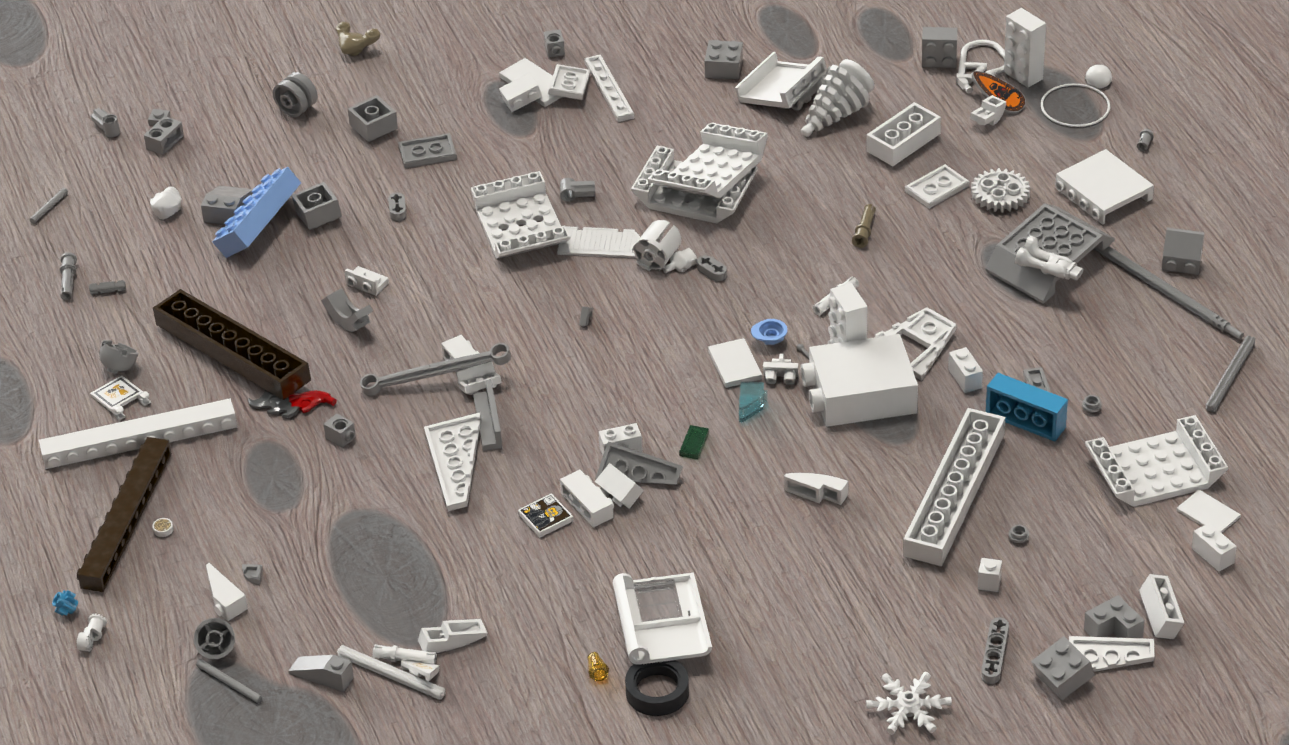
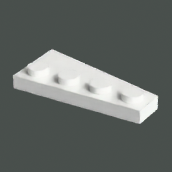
[1069,636,1155,672]

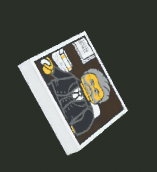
[518,493,573,538]

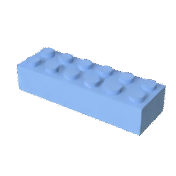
[212,167,301,258]

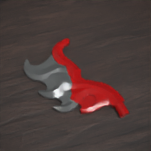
[248,390,337,418]

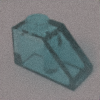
[739,382,768,422]

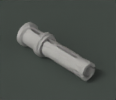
[60,252,77,300]

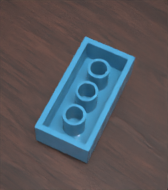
[986,373,1068,442]

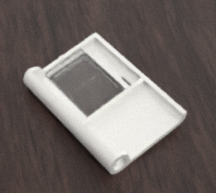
[613,573,712,665]

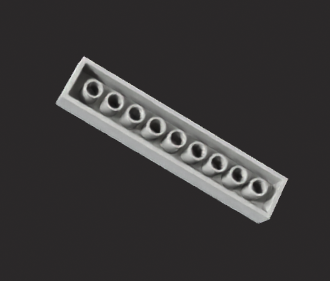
[903,408,1005,566]

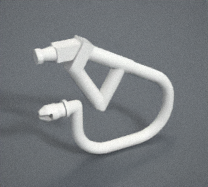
[956,40,1005,94]

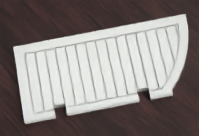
[557,226,640,259]

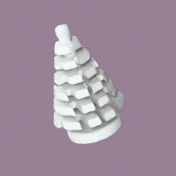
[801,59,875,137]

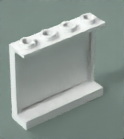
[735,52,827,108]
[1055,149,1154,225]

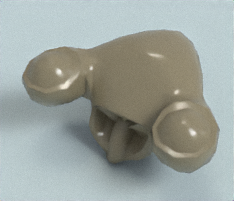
[336,22,380,56]

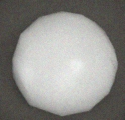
[1085,65,1112,89]

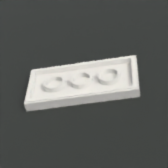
[499,58,562,107]

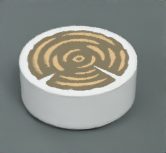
[152,518,173,537]

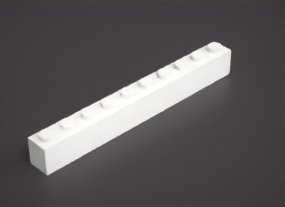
[39,398,237,469]

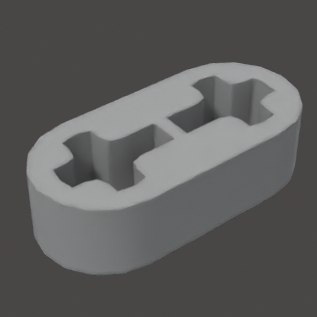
[388,193,406,221]
[697,255,727,281]

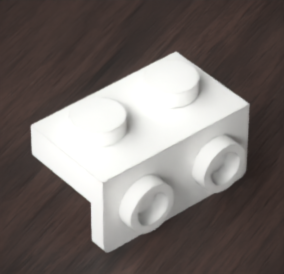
[456,362,502,395]

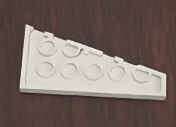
[424,412,482,511]

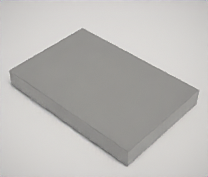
[398,133,457,168]

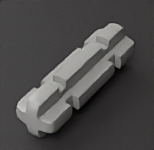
[89,280,126,295]

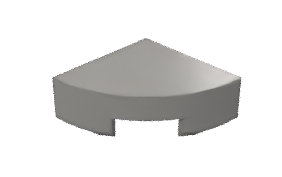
[579,306,593,326]
[242,564,263,584]

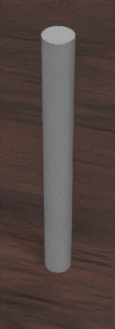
[196,659,263,704]

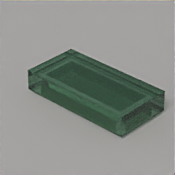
[679,425,709,459]

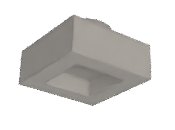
[148,109,171,126]

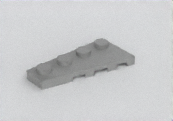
[595,441,683,485]

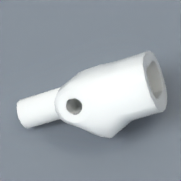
[662,248,697,273]

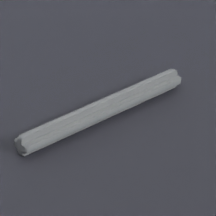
[1206,335,1256,412]

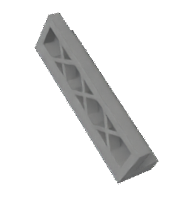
[473,379,502,451]

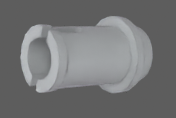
[1137,129,1154,151]

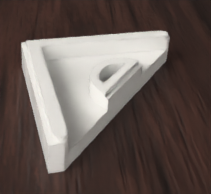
[401,660,440,681]

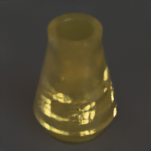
[587,652,609,681]

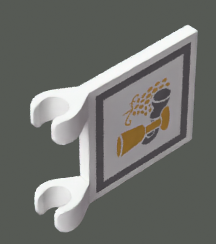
[90,375,151,420]

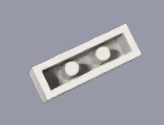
[560,470,614,528]
[1139,574,1184,639]

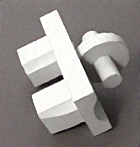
[763,353,799,385]

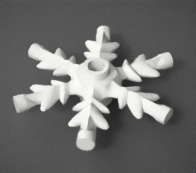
[866,672,952,735]

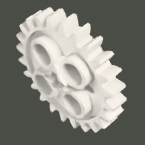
[971,168,1030,212]

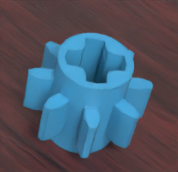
[52,590,78,616]

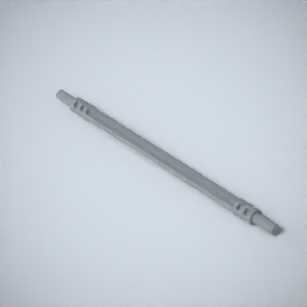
[1094,246,1244,340]

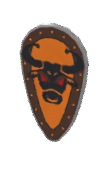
[972,71,1026,114]

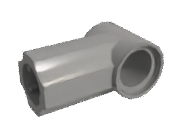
[91,108,120,138]
[560,178,595,202]

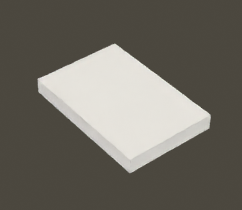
[548,64,591,100]
[905,164,970,209]
[708,338,762,388]

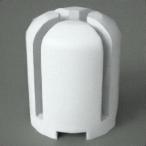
[632,220,681,271]

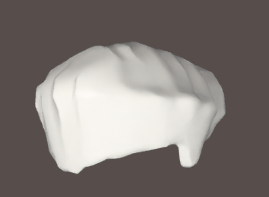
[150,187,182,220]

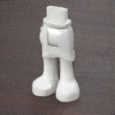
[1015,236,1083,280]

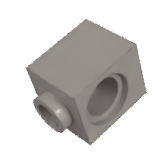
[544,29,565,57]
[324,413,356,448]

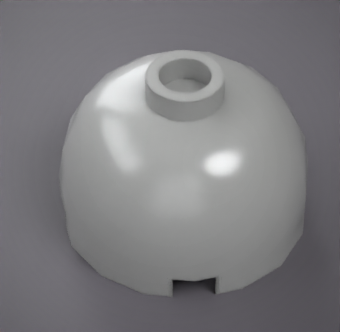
[99,340,139,374]
[194,618,235,659]

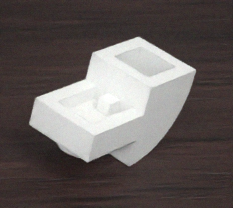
[970,95,1006,126]

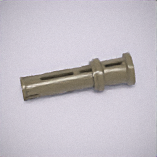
[852,204,876,248]

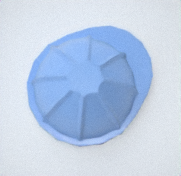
[751,319,787,345]

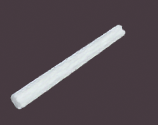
[337,645,445,700]

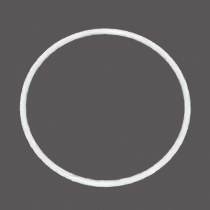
[1041,84,1110,127]

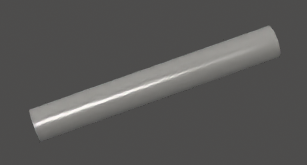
[29,188,68,224]

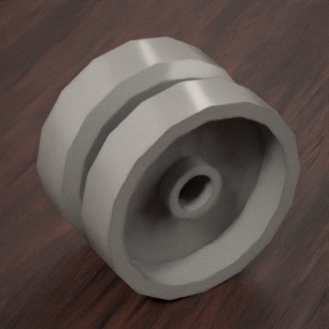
[273,72,318,117]

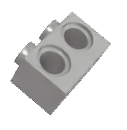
[144,116,184,155]

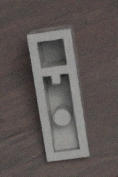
[289,655,354,692]

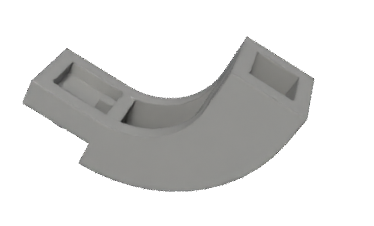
[321,288,373,332]

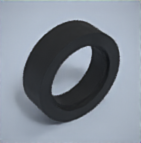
[625,660,689,716]

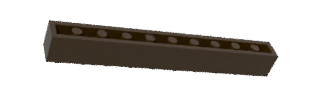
[77,437,172,592]

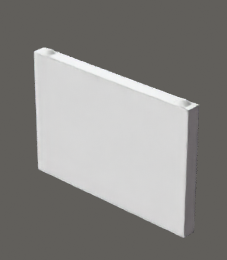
[1176,490,1241,533]

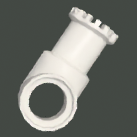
[77,613,107,652]

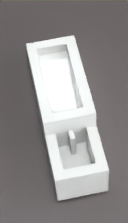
[784,473,848,505]
[418,619,487,653]

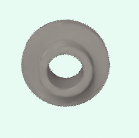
[1082,395,1102,413]
[1009,525,1029,543]

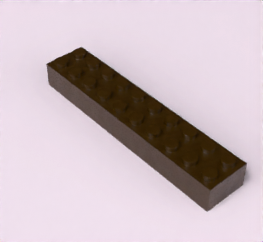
[153,289,311,400]

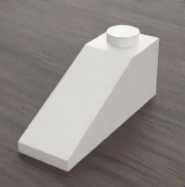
[206,563,248,621]

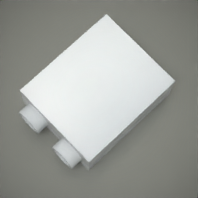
[801,334,918,427]

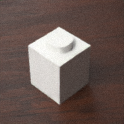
[978,558,1002,592]

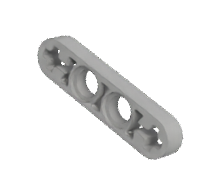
[981,617,1009,684]

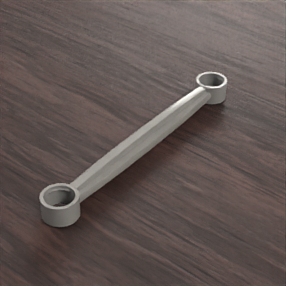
[360,343,511,396]

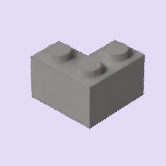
[1084,595,1145,638]

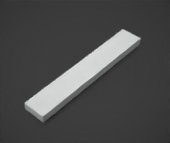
[584,55,634,122]

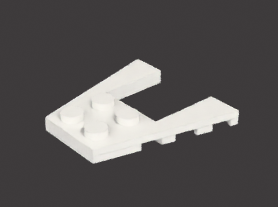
[875,307,956,381]

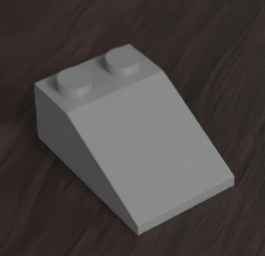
[201,186,253,224]

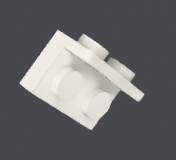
[344,266,389,296]

